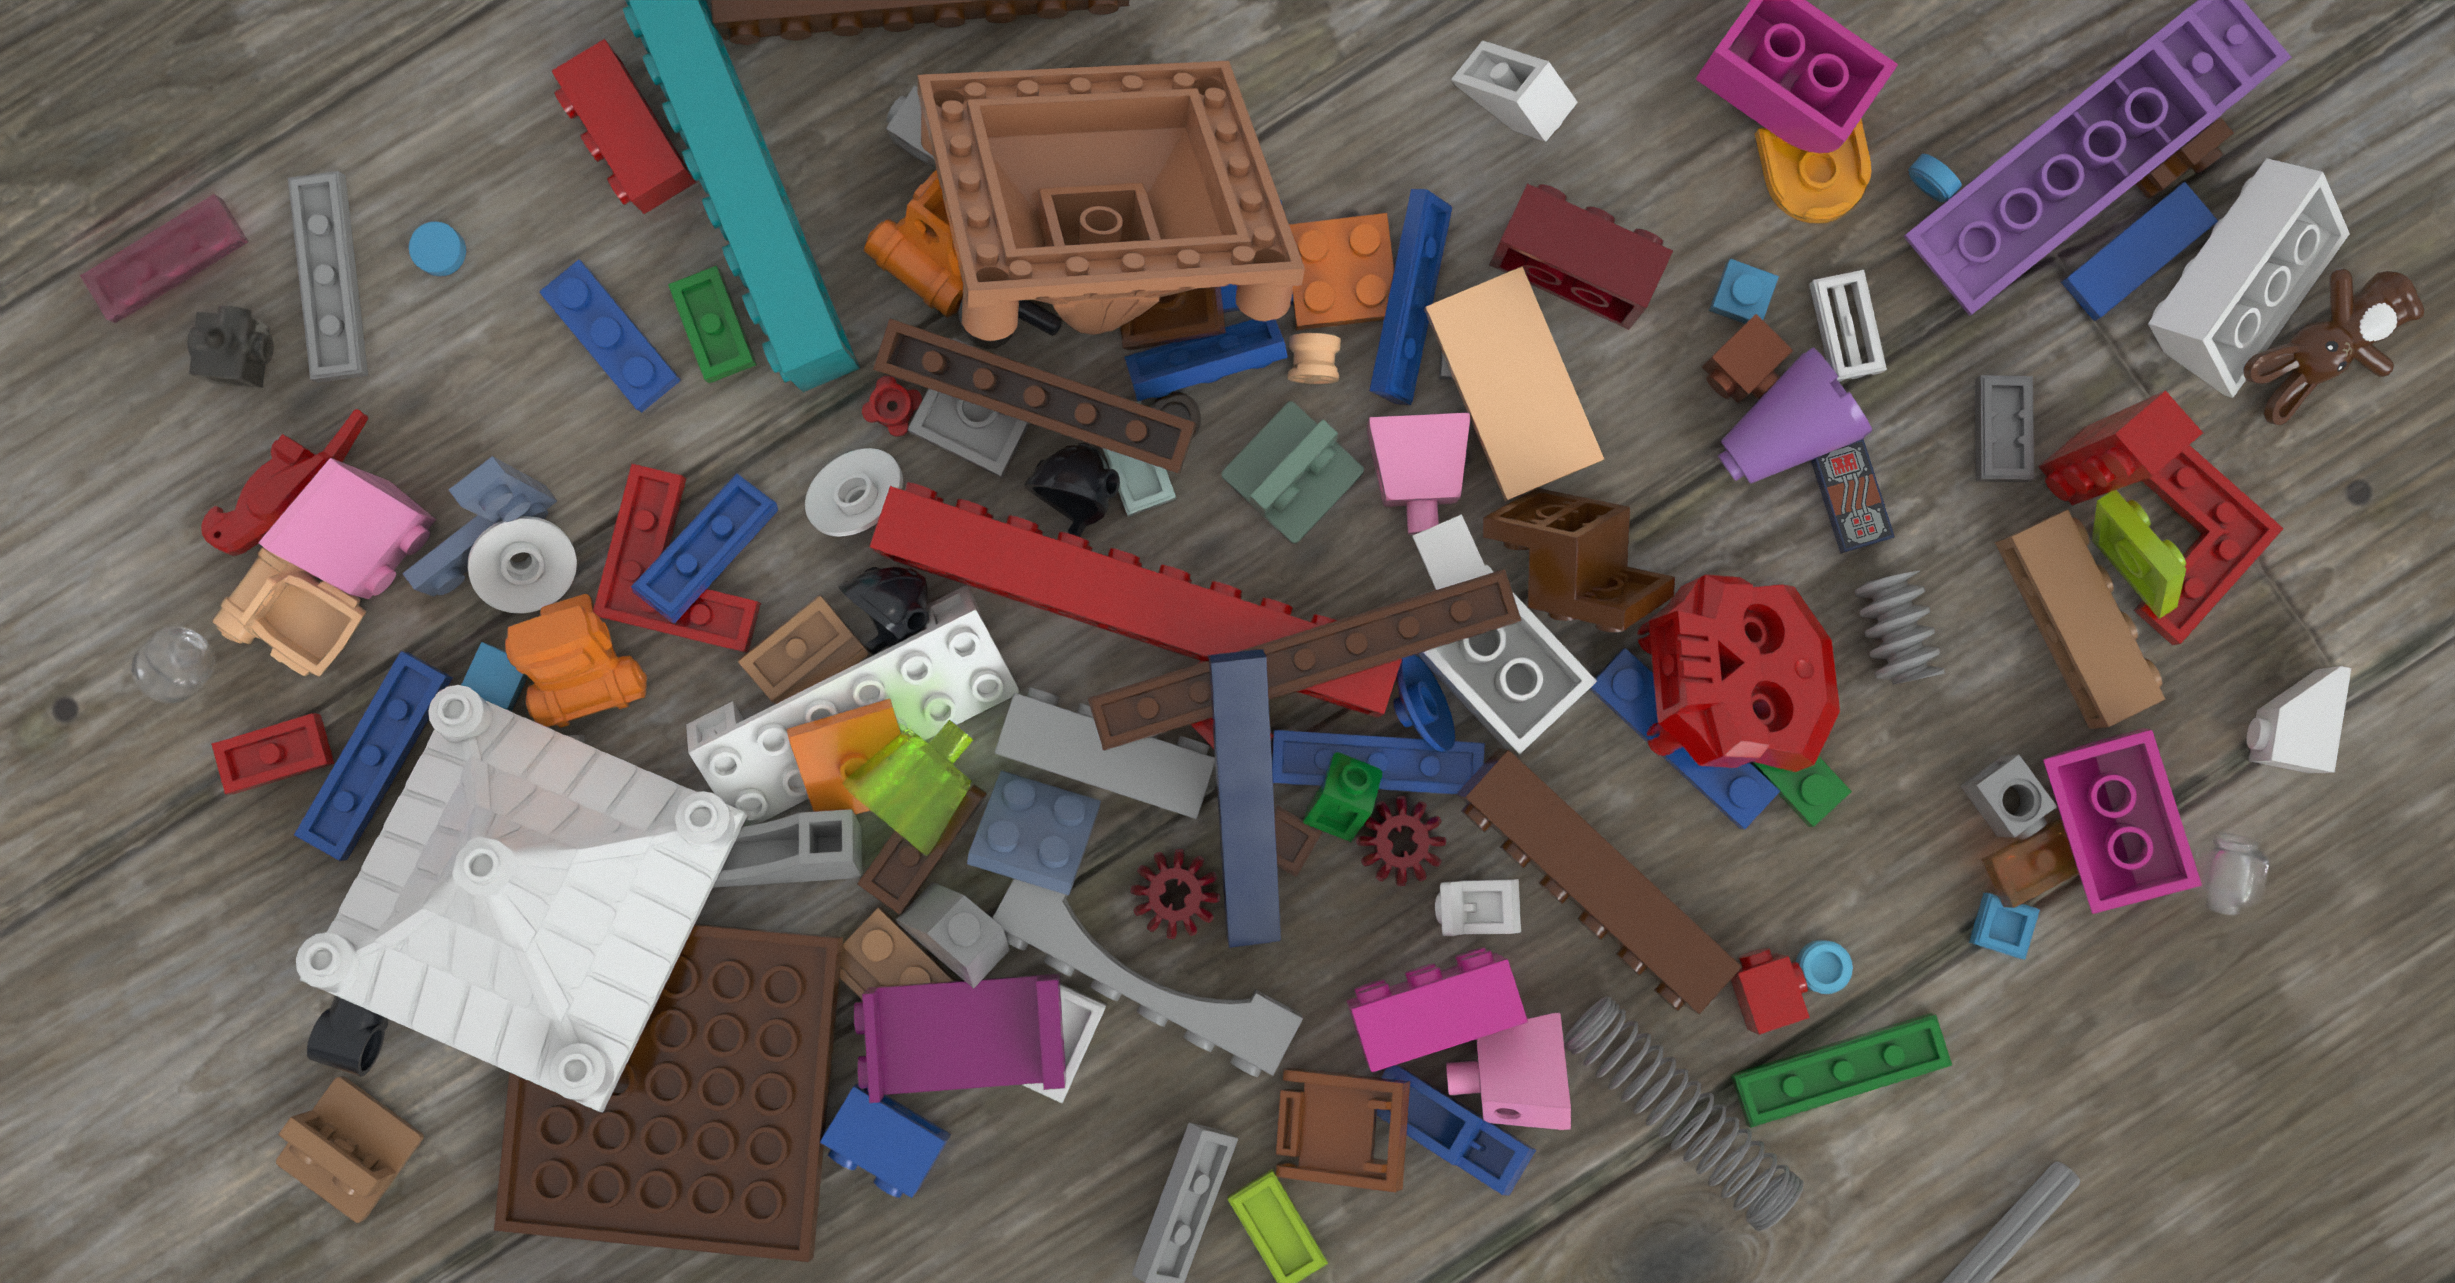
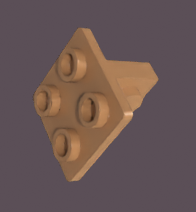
[276,1076,424,1223]

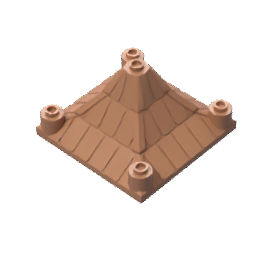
[917,61,1305,341]

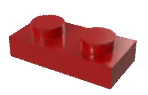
[211,713,334,794]

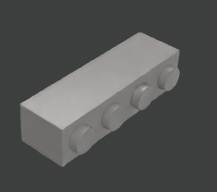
[994,687,1215,819]

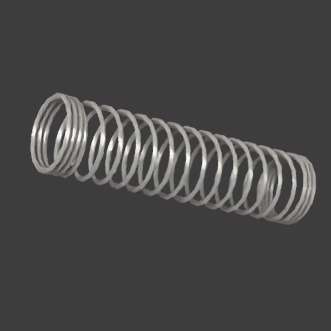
[1564,996,1804,1231]

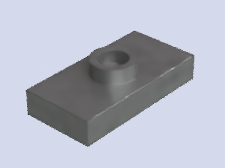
[1975,375,2034,482]

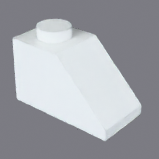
[1451,40,1578,142]
[2246,666,2351,773]

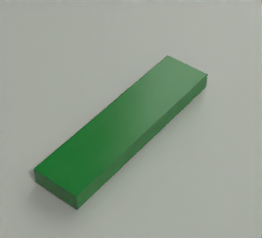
[1731,1013,1953,1128]

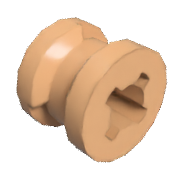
[1287,333,1341,384]

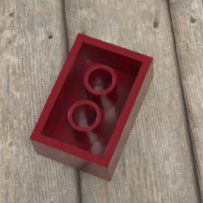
[1489,183,1673,330]

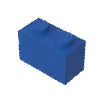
[820,1082,952,1198]

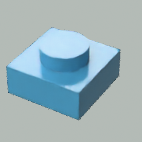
[1709,259,1779,324]

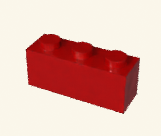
[551,39,697,214]

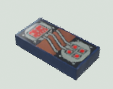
[1811,439,1895,554]

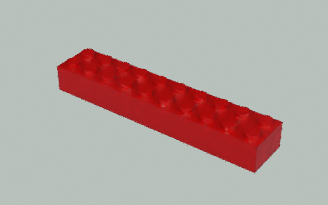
[869,482,1402,718]

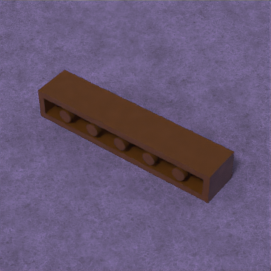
[873,319,1197,474]
[1457,748,1742,1015]

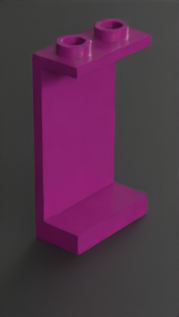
[854,973,1067,1103]

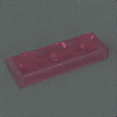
[80,194,249,323]

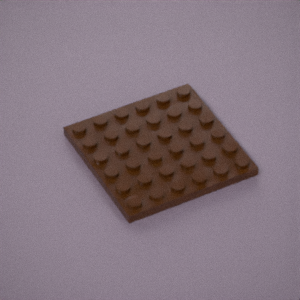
[494,923,843,1262]

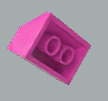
[2042,728,2202,914]

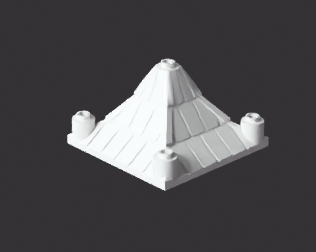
[296,685,747,1113]

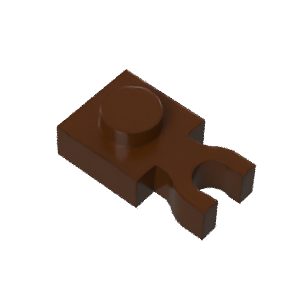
[2136,117,2234,199]

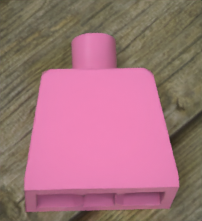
[1367,413,1470,535]
[1446,1013,1571,1130]

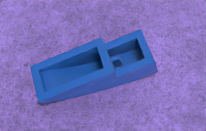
[1377,1065,1536,1196]

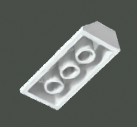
[2148,158,2350,398]

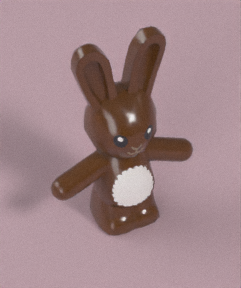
[2243,268,2424,425]

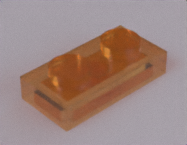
[1981,818,2079,908]

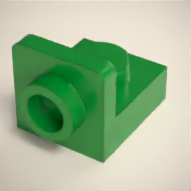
[1303,752,1383,842]

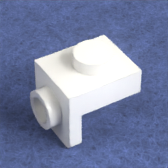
[1435,879,1521,936]

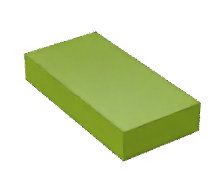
[1227,1169,1328,1283]

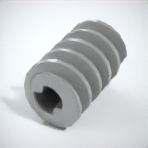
[1855,570,1945,685]

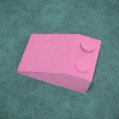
[259,458,436,599]

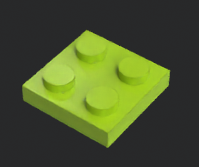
[2092,490,2186,619]

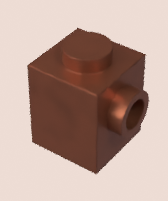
[1702,314,1793,403]

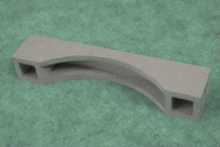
[713,809,862,888]

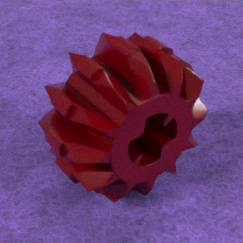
[1356,796,1446,886]
[1130,848,1221,939]

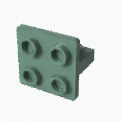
[1221,401,1364,544]

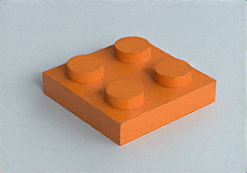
[1289,213,1394,330]

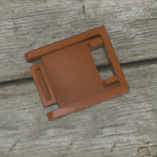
[1276,1068,1410,1193]

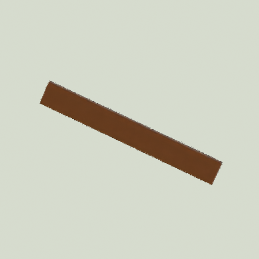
[1088,569,1522,751]

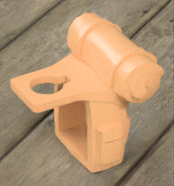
[212,546,367,677]

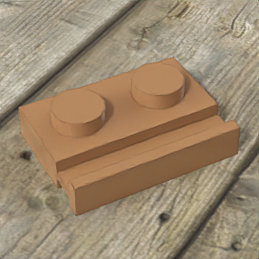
[738,594,869,704]
[839,907,956,999]

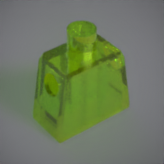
[842,719,973,856]

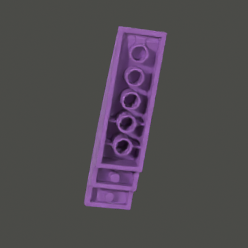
[1903,0,2292,316]

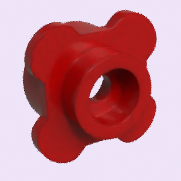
[862,376,923,437]

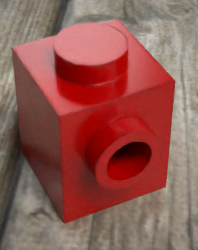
[1731,948,1810,1035]

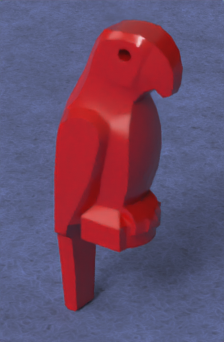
[201,409,368,556]

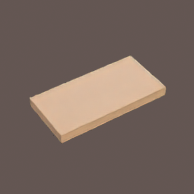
[1424,266,1604,502]

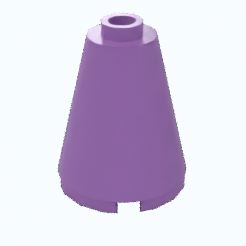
[1718,347,1872,484]

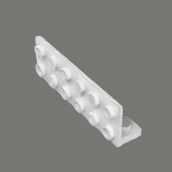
[686,585,1019,827]

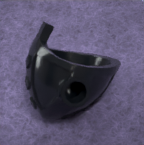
[1024,443,1120,537]
[838,567,928,655]

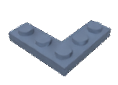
[402,456,557,597]

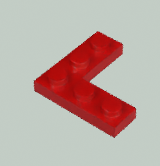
[2133,445,2284,646]
[593,463,761,653]

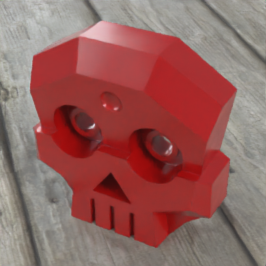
[1637,574,1840,772]

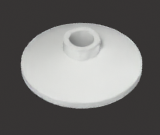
[805,448,903,537]
[467,516,577,613]

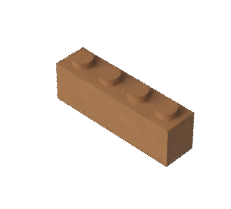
[1995,510,2166,729]

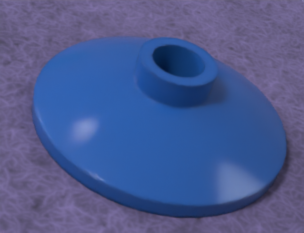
[1393,655,1455,752]

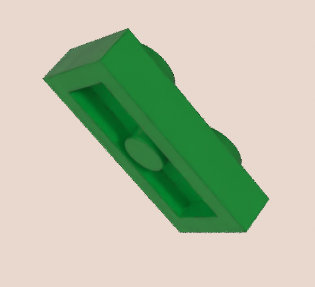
[668,266,757,383]
[1749,756,1852,827]

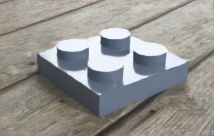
[967,770,1101,895]

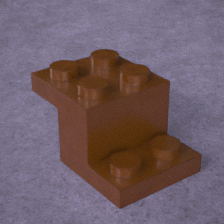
[1483,488,1675,632]

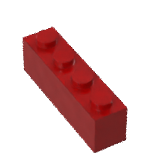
[2038,390,2203,506]

